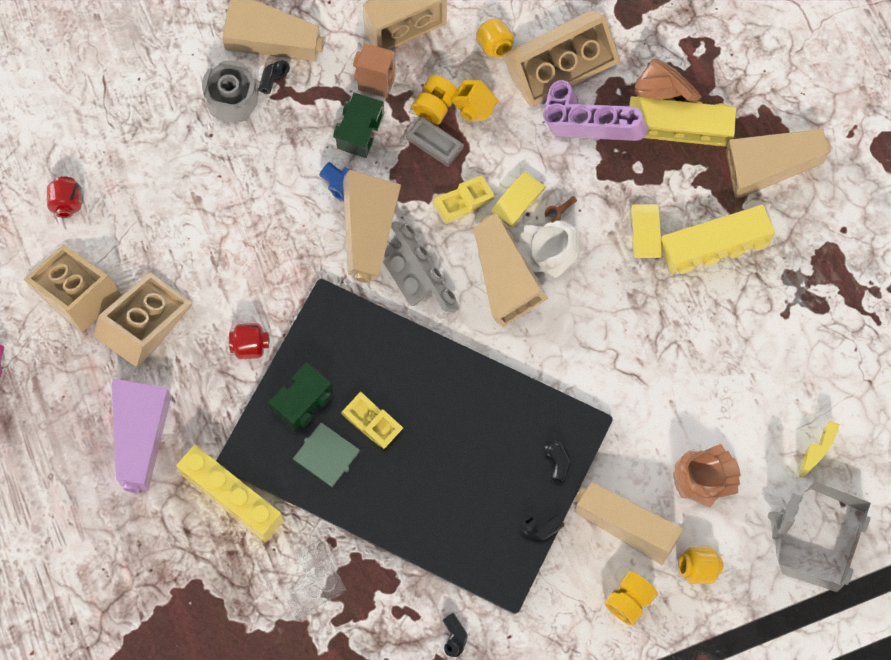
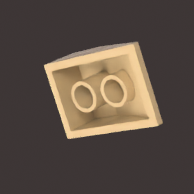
[362,0,447,50]
[23,244,122,332]
[93,272,192,367]

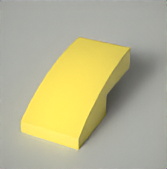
[491,171,546,228]
[433,175,495,224]
[631,204,661,258]
[341,392,403,449]
[799,421,840,478]

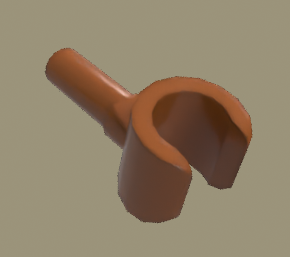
[544,196,577,223]

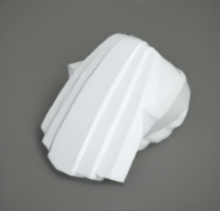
[517,220,579,278]

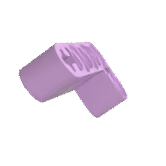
[543,80,649,141]

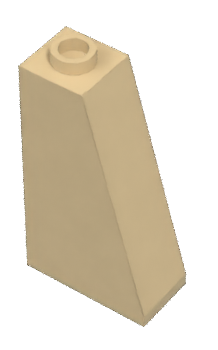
[222,0,324,61]
[726,129,831,199]
[343,170,401,283]
[473,213,549,327]
[574,482,684,566]

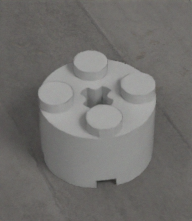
[202,60,258,122]

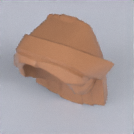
[634,59,702,102]
[673,444,741,507]

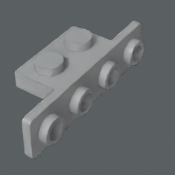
[383,221,459,313]

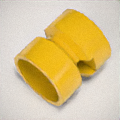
[411,75,457,125]
[604,571,658,626]

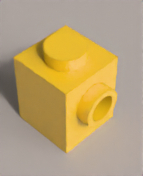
[451,80,499,121]

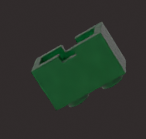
[333,93,385,158]
[268,362,333,431]

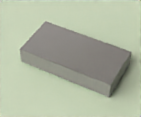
[406,116,464,167]

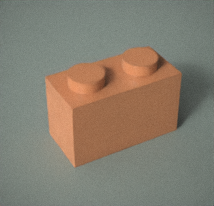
[353,43,396,98]

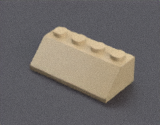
[503,10,621,107]

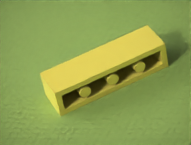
[629,96,736,147]
[661,205,775,274]
[176,444,284,543]

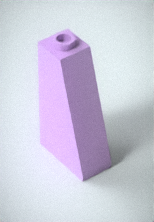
[112,378,171,493]

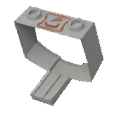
[768,482,871,592]

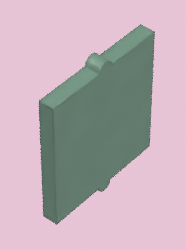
[293,423,360,488]

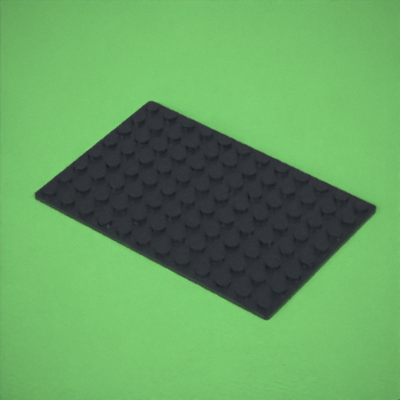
[216,279,613,614]

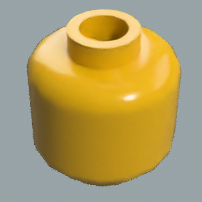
[476,19,514,58]
[678,547,723,584]

